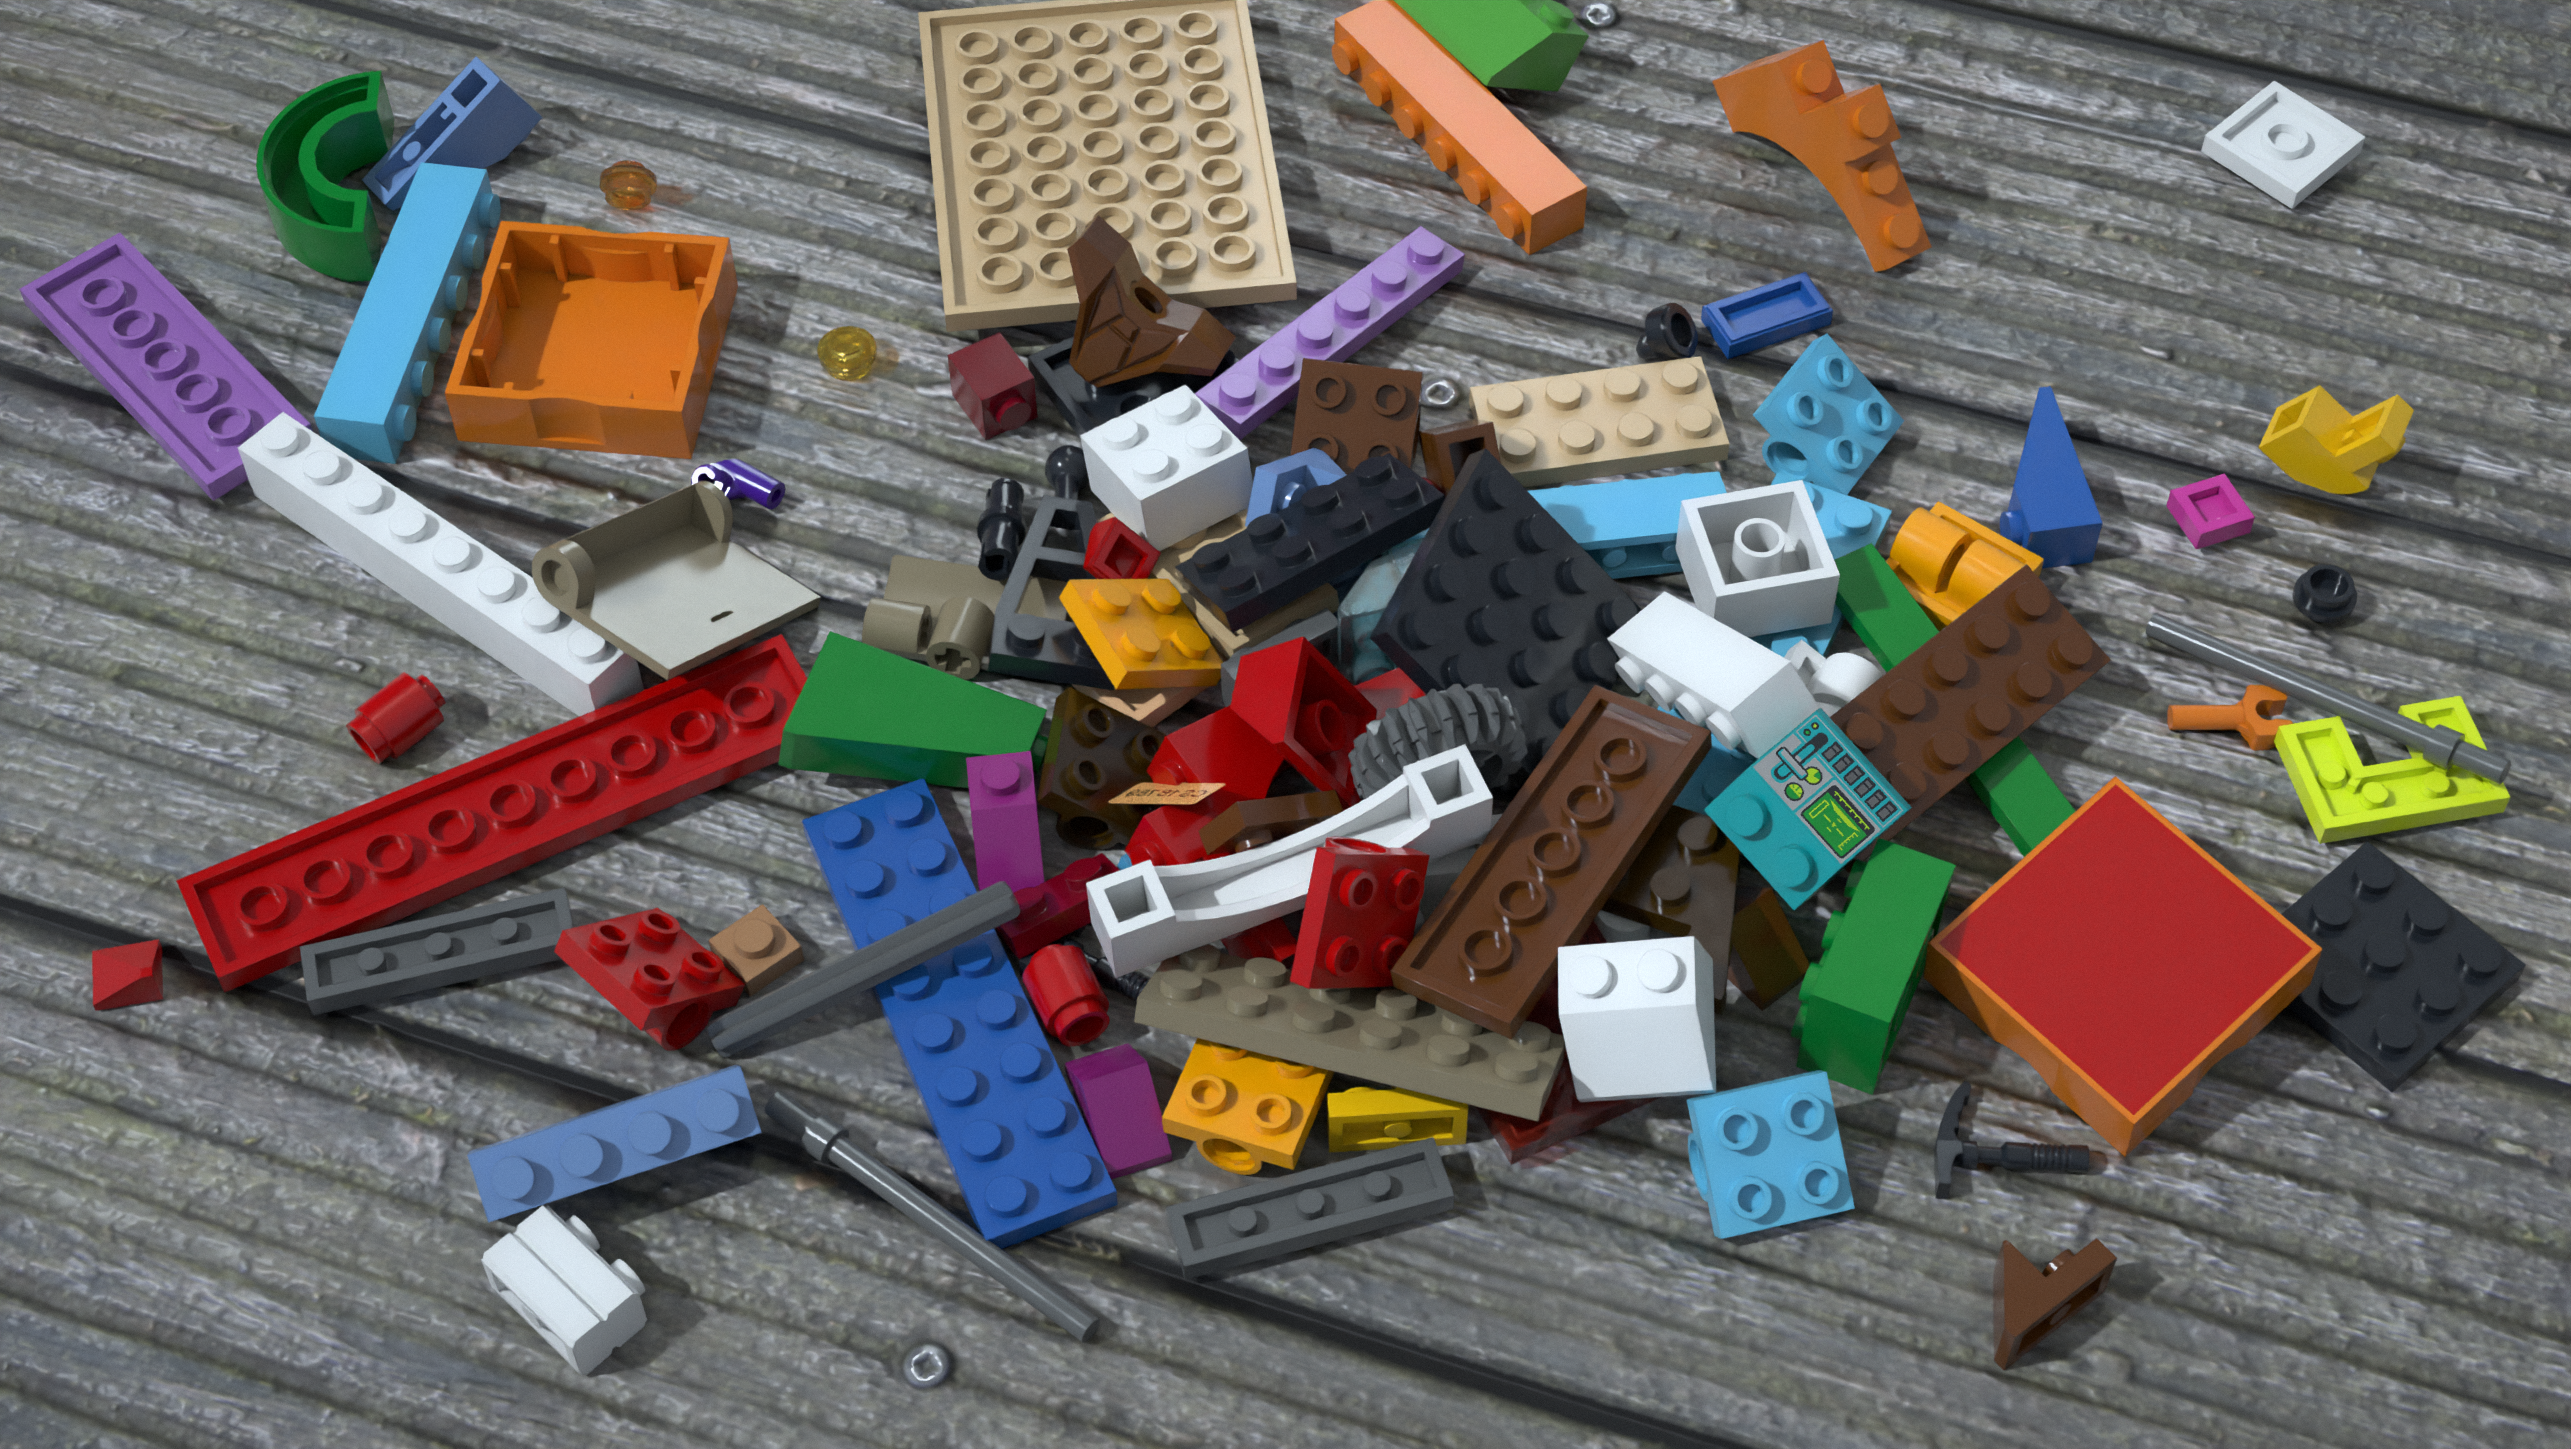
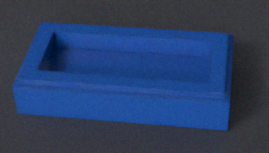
[1701,272,1833,359]

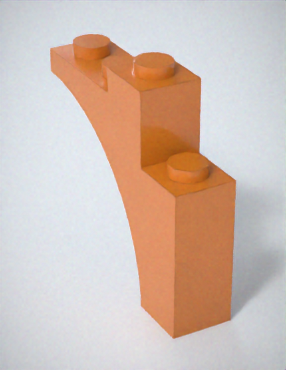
[1712,40,1932,272]

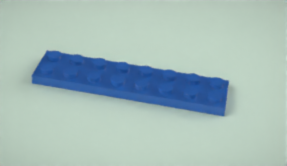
[802,779,1118,1249]

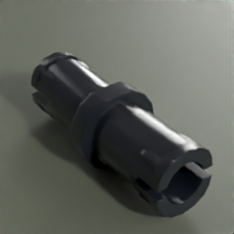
[977,478,1026,581]

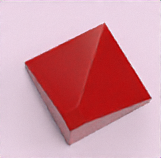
[1083,517,1161,579]
[92,939,163,1011]

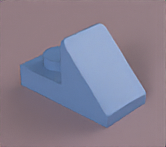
[1245,448,1346,527]

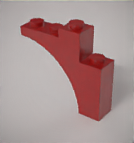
[1124,705,1297,969]

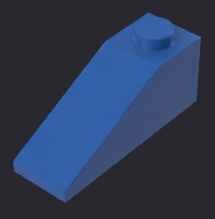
[2000,386,2103,569]

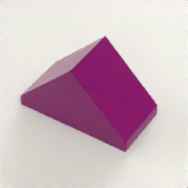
[1064,1043,1172,1180]

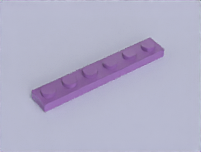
[1195,226,1465,440]

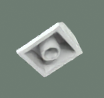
[1558,936,1716,1102]

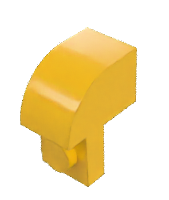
[2258,385,2414,494]

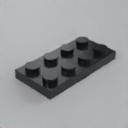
[1175,453,1446,633]

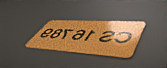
[1109,783,1225,804]

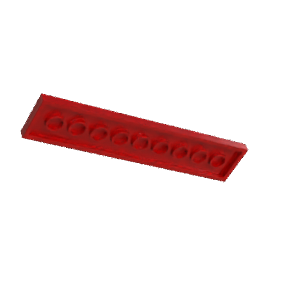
[176,634,807,993]

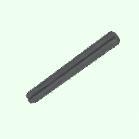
[707,881,1021,1057]

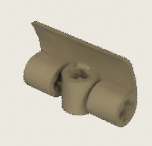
[862,555,1068,680]

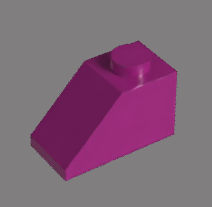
[966,751,1044,893]

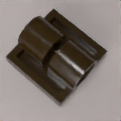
[1037,687,1167,850]

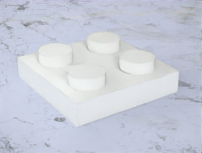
[2201,81,2365,209]

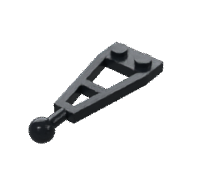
[988,445,1115,691]

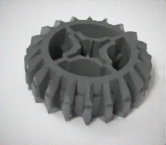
[1348,683,1528,800]

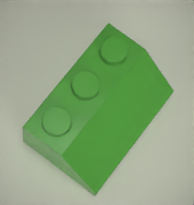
[1394,0,1589,92]

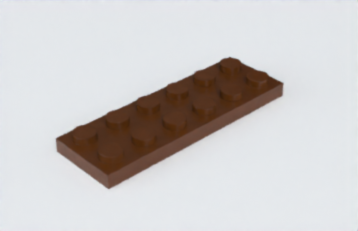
[1830,564,2111,873]
[1391,685,1712,1040]

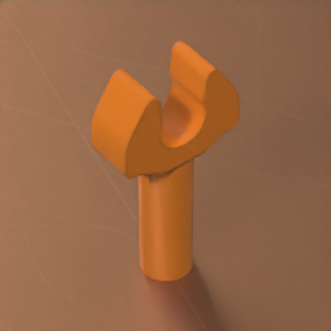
[2167,685,2293,751]

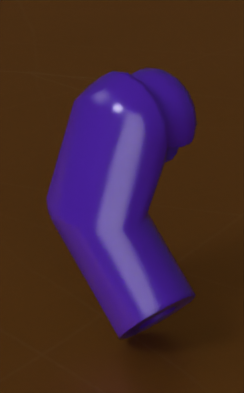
[691,459,786,510]

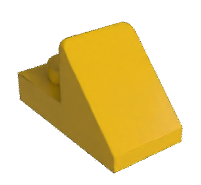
[1327,1085,1468,1153]

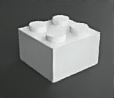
[1080,385,1253,551]
[1675,480,1840,637]

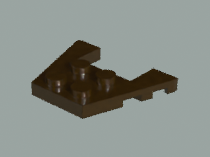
[1601,805,1742,1015]

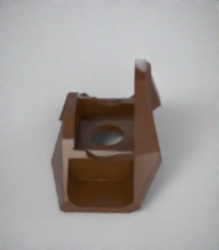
[1067,215,1236,387]

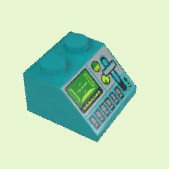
[1704,708,1912,910]

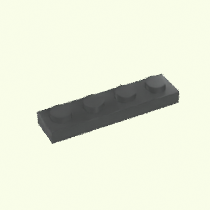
[300,887,574,1015]
[1166,1137,1455,1280]

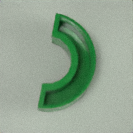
[256,70,395,282]

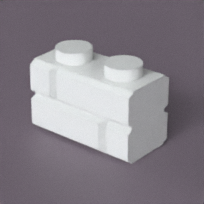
[481,1205,647,1375]

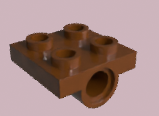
[1290,358,1424,475]

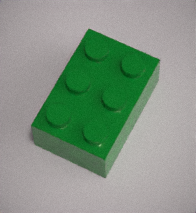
[1791,837,1956,1095]

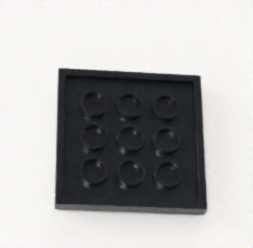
[1369,448,1642,788]

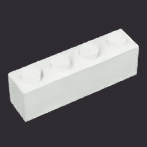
[1607,591,1819,759]

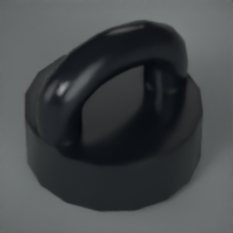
[1636,303,1698,361]

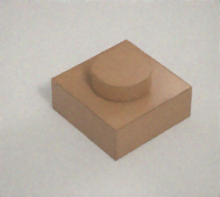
[708,904,804,997]

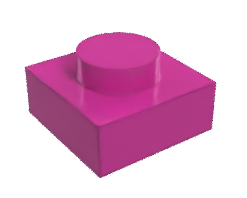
[2166,474,2255,550]

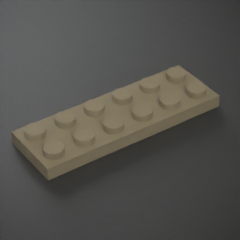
[1134,944,1566,1121]

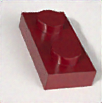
[994,853,1120,959]

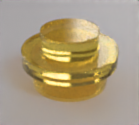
[817,326,877,381]

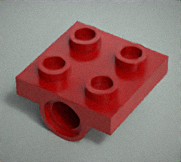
[1290,836,1430,989]
[554,908,745,1051]

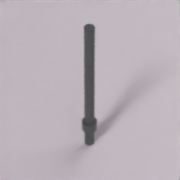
[2146,613,2511,784]
[765,1091,1100,1343]

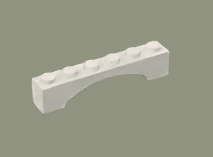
[1086,744,1493,978]

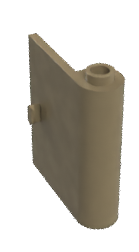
[532,481,821,680]

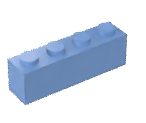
[467,1065,762,1223]

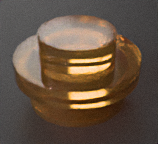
[599,160,657,210]

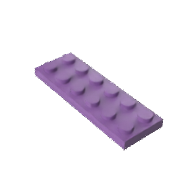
[19,233,313,501]

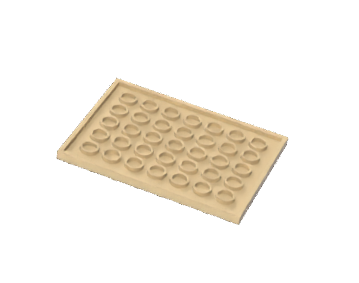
[918,0,1297,332]

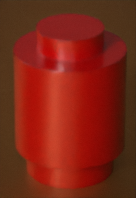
[346,672,446,764]
[1022,944,1110,1047]

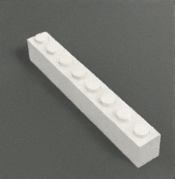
[238,412,644,716]

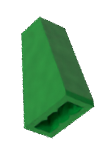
[778,631,1049,788]

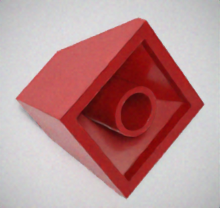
[1230,636,1377,811]

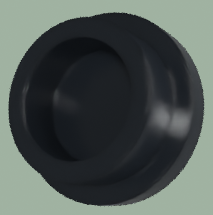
[2292,564,2357,623]

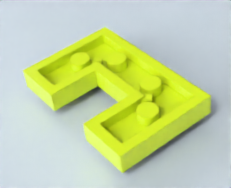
[2274,696,2510,844]

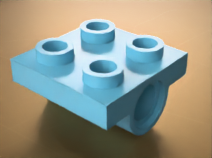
[1753,334,1904,495]
[1686,1070,1855,1239]

